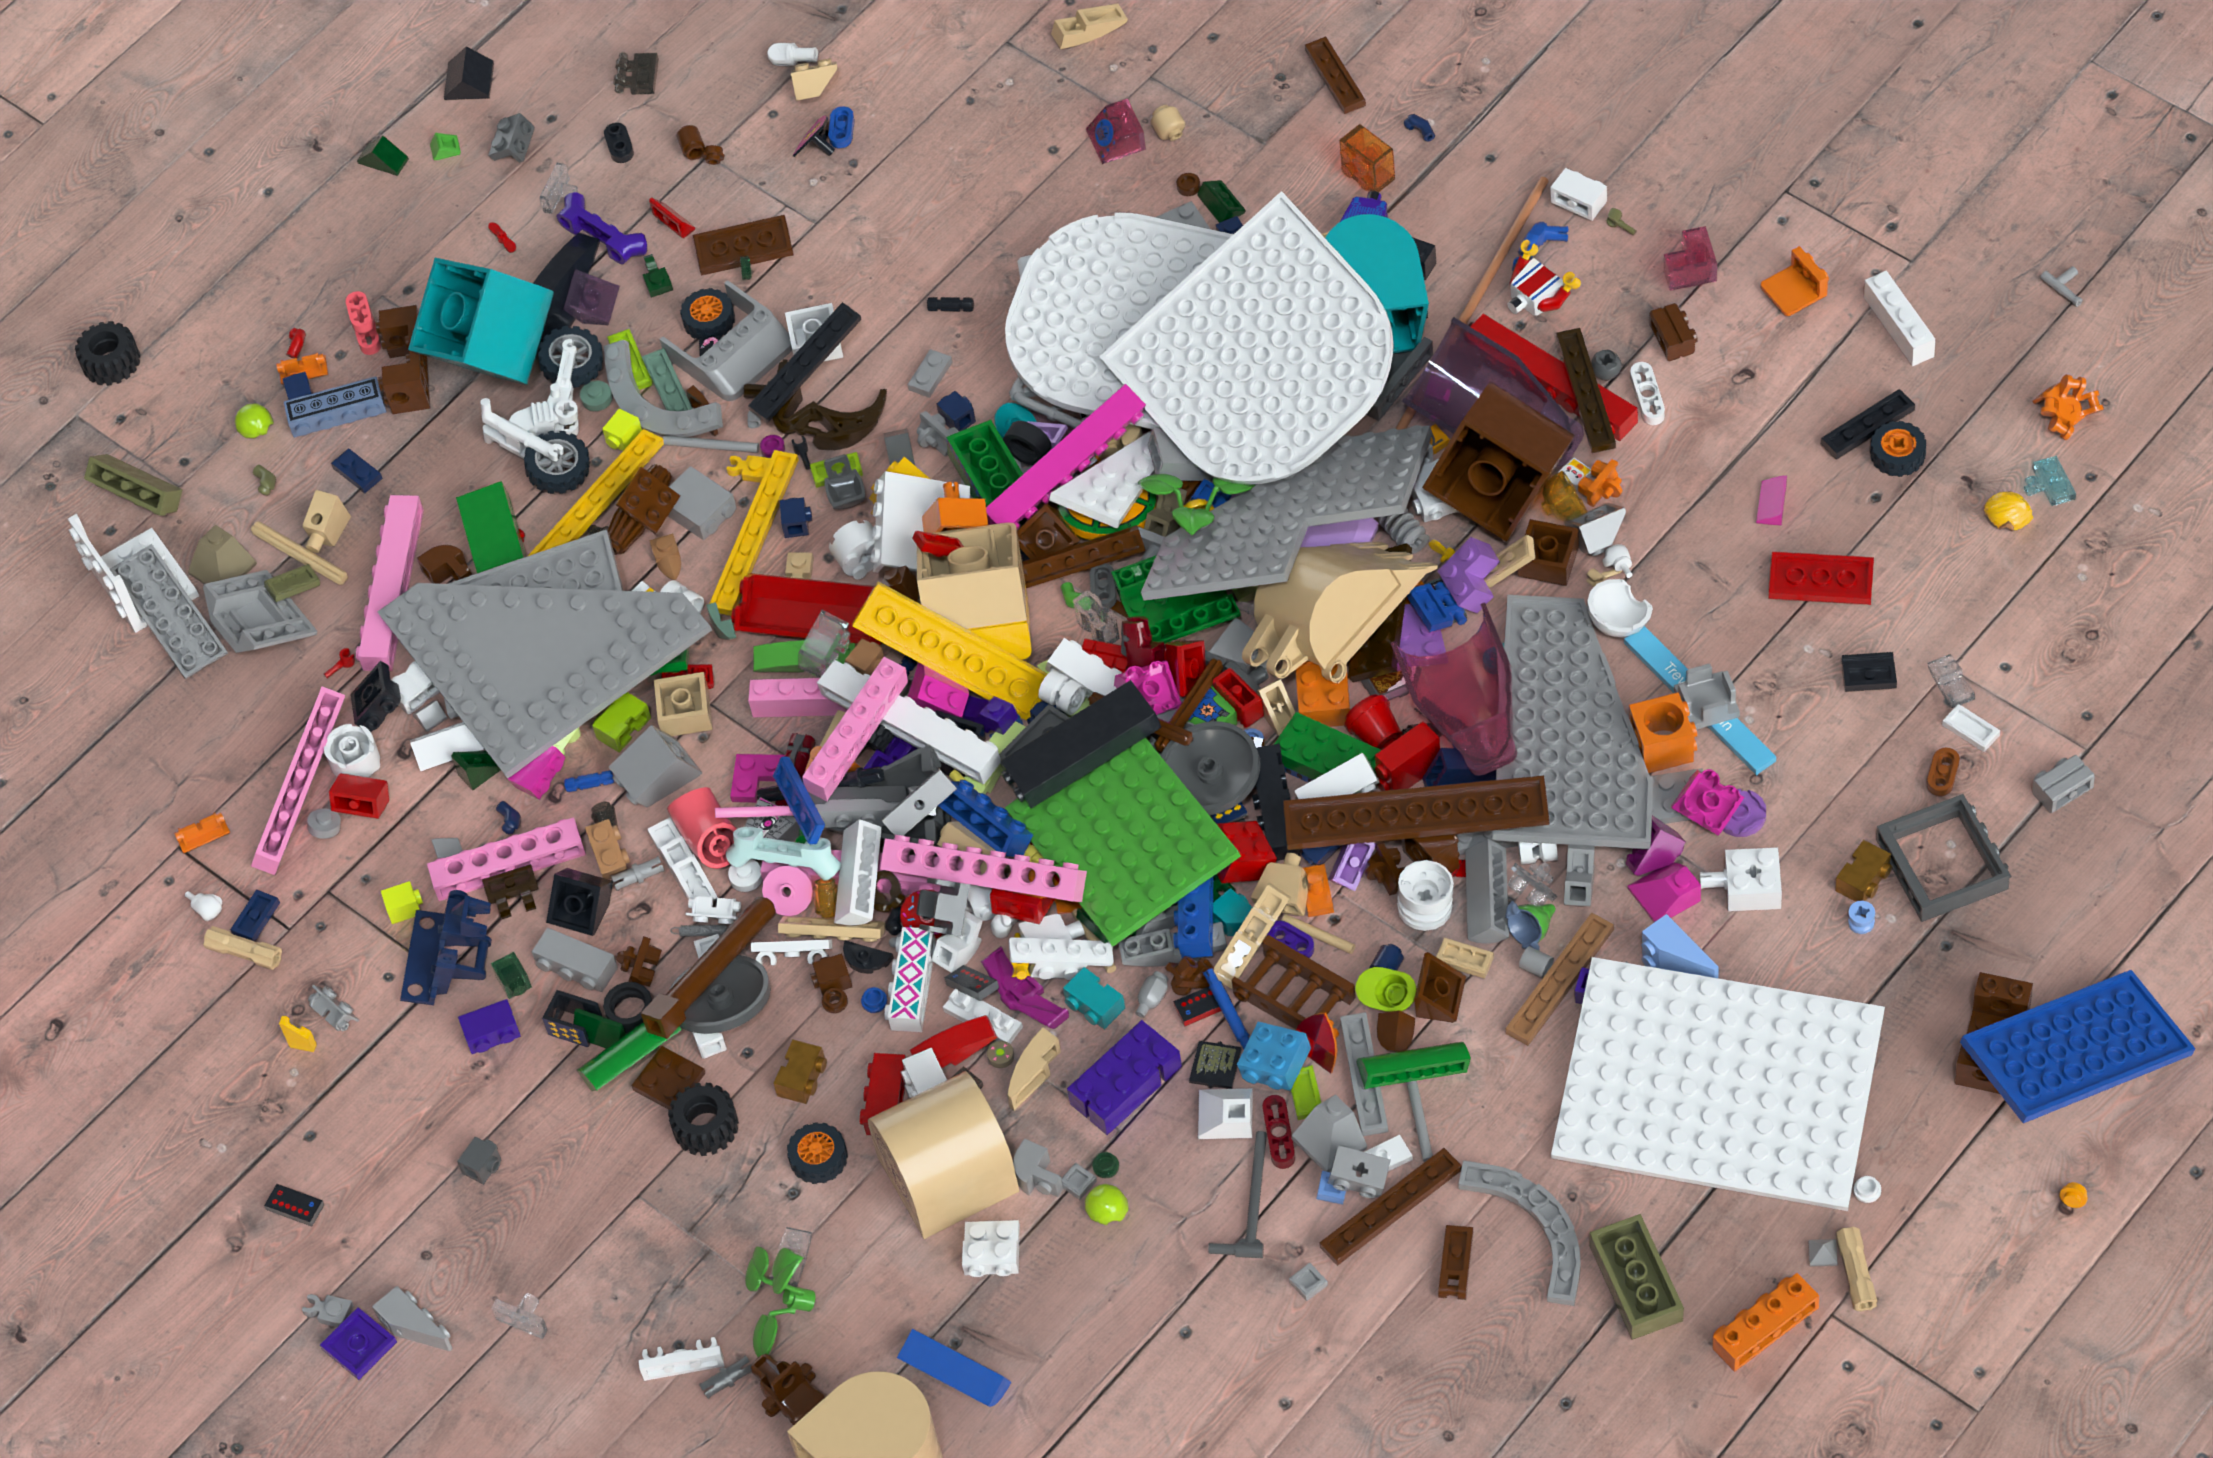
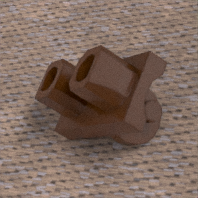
[1365,842,1405,896]
[616,936,662,987]
[1165,956,1214,996]

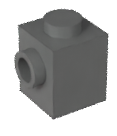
[457,1137,501,1185]

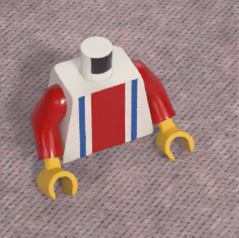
[1507,240,1581,316]

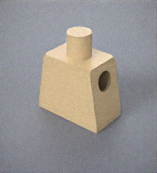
[303,490,351,553]
[1251,853,1308,916]

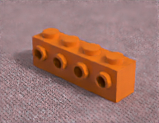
[1713,1273,1819,1372]

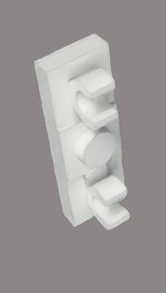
[751,940,832,965]
[943,988,1023,1044]
[639,1337,725,1381]

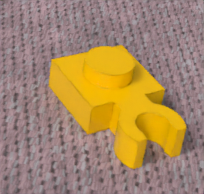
[726,455,771,483]

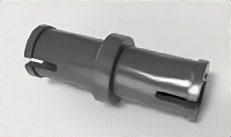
[699,1355,752,1399]

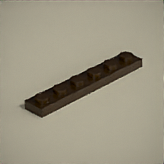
[1556,328,1616,453]

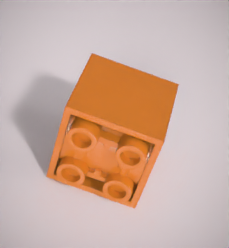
[1629,692,1697,773]

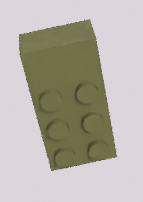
[1589,1214,1684,1340]

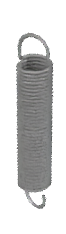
[670,924,727,937]

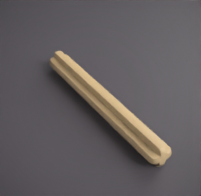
[251,521,348,585]

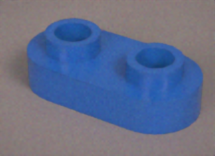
[828,106,855,148]

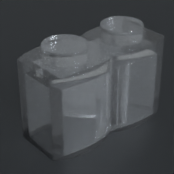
[1073,590,1120,644]

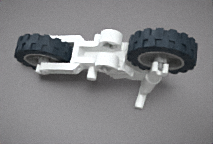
[480,326,603,494]

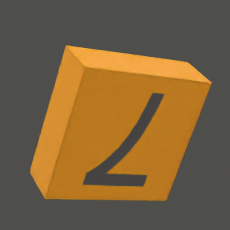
[1429,424,1450,455]

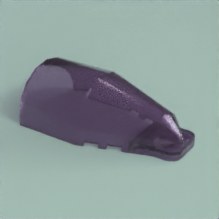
[1402,317,1584,467]

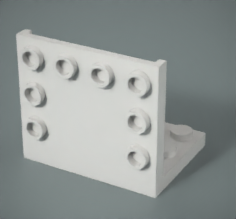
[68,514,199,633]

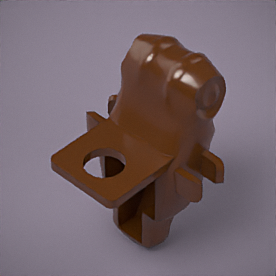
[751,1354,825,1425]

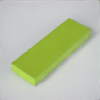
[607,329,653,390]

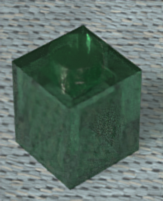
[491,952,532,999]

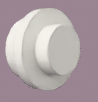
[1854,1176,1881,1203]

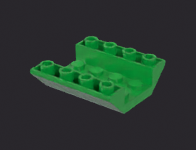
[1111,556,1241,644]

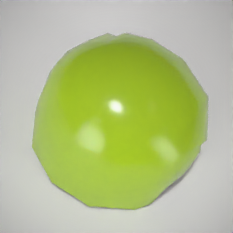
[235,403,274,438]
[1085,1184,1128,1225]

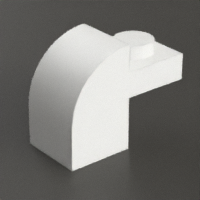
[931,910,983,973]

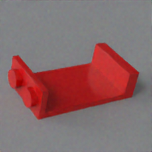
[990,842,1060,925]

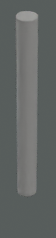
[663,435,759,453]
[1406,1081,1433,1162]

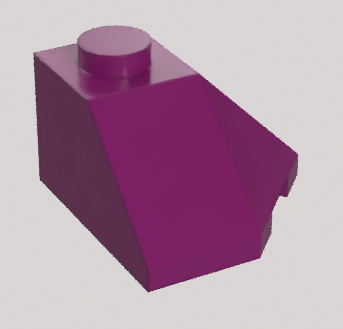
[1626,815,1686,876]

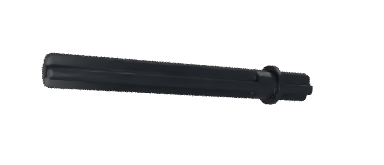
[757,767,884,802]

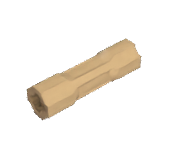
[203,926,282,970]
[1836,1227,1877,1312]

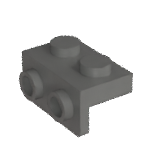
[488,113,535,163]

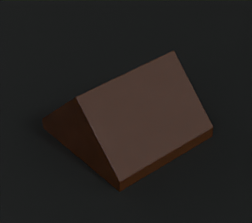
[1414,952,1466,1023]

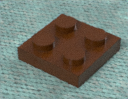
[631,1046,706,1110]

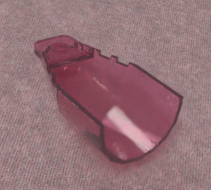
[1391,602,1518,775]

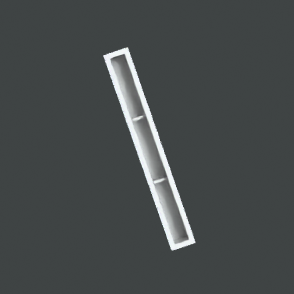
[817,660,1001,785]

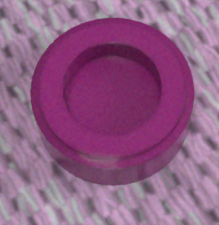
[760,435,785,458]

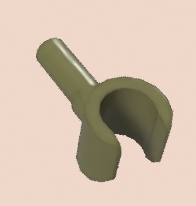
[1606,208,1637,235]

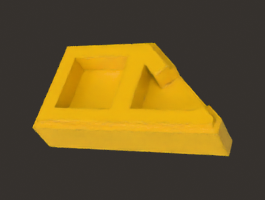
[279,1016,317,1052]

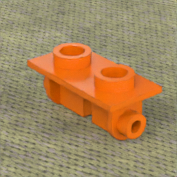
[276,352,328,385]
[174,812,230,854]

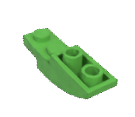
[753,640,855,672]

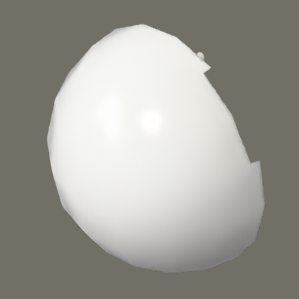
[1587,579,1653,638]

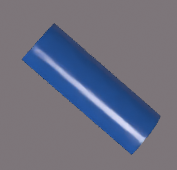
[897,1329,1011,1407]

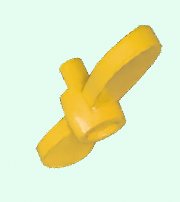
[1428,539,1455,563]

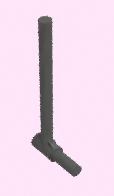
[1208,1131,1267,1258]

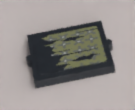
[1189,1041,1242,1089]

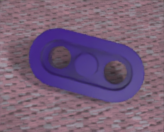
[1267,920,1315,958]

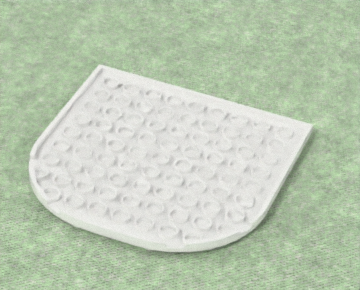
[1099,191,1393,485]
[1005,212,1234,429]

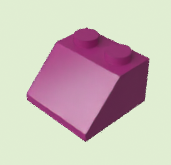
[908,662,969,718]

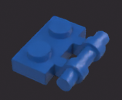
[1407,582,1467,632]

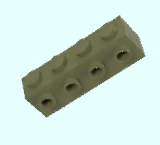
[84,454,183,516]

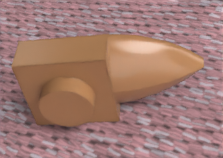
[649,533,681,580]

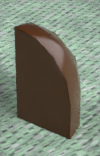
[1377,1010,1415,1052]

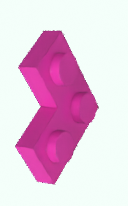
[730,754,785,803]

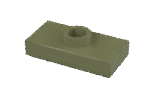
[264,564,320,602]

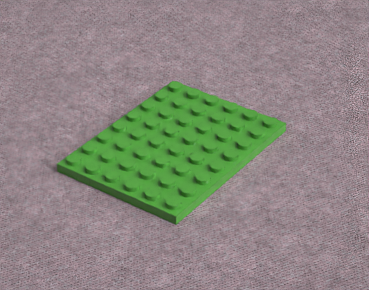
[1005,738,1241,947]

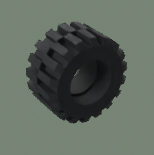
[75,321,140,386]
[668,1082,739,1156]

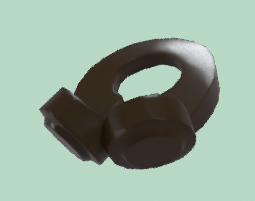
[874,870,905,912]

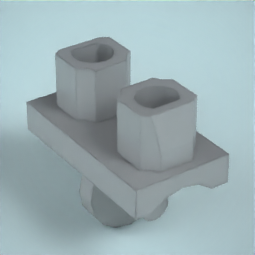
[917,411,960,456]

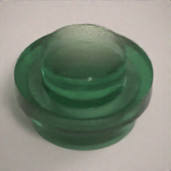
[1092,1152,1119,1179]

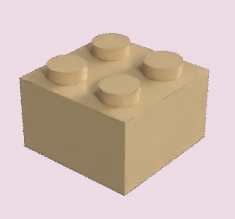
[654,672,713,736]

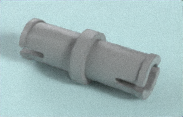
[611,856,664,891]

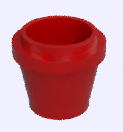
[1344,694,1403,750]

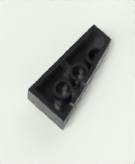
[1252,743,1301,861]

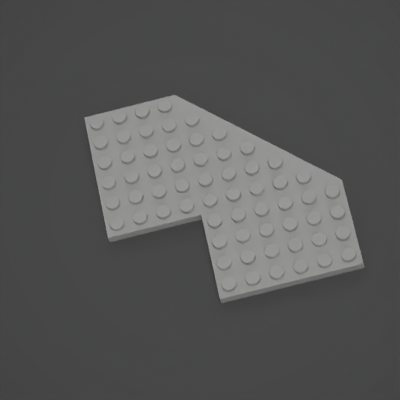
[1141,425,1432,601]

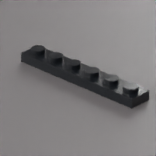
[748,302,862,423]

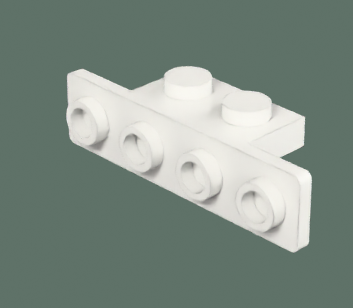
[1008,937,1114,980]

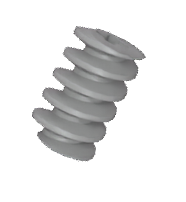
[1378,508,1430,554]

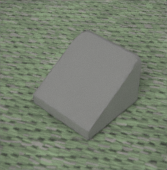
[431,838,463,859]

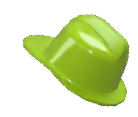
[1355,967,1417,1012]

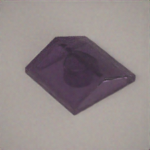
[563,269,620,326]

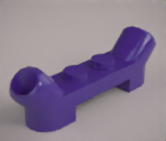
[556,192,648,264]

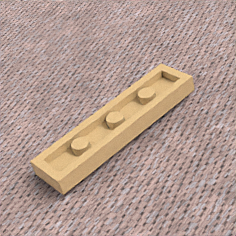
[778,916,885,942]

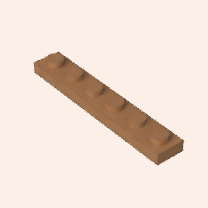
[1505,913,1614,1046]

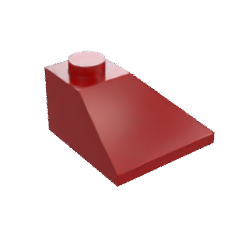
[1164,640,1206,697]

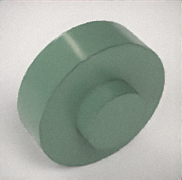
[580,381,613,411]

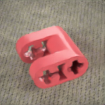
[346,291,381,355]

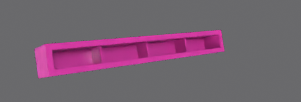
[986,384,1146,529]

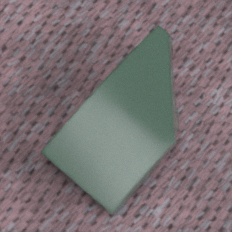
[706,602,736,640]

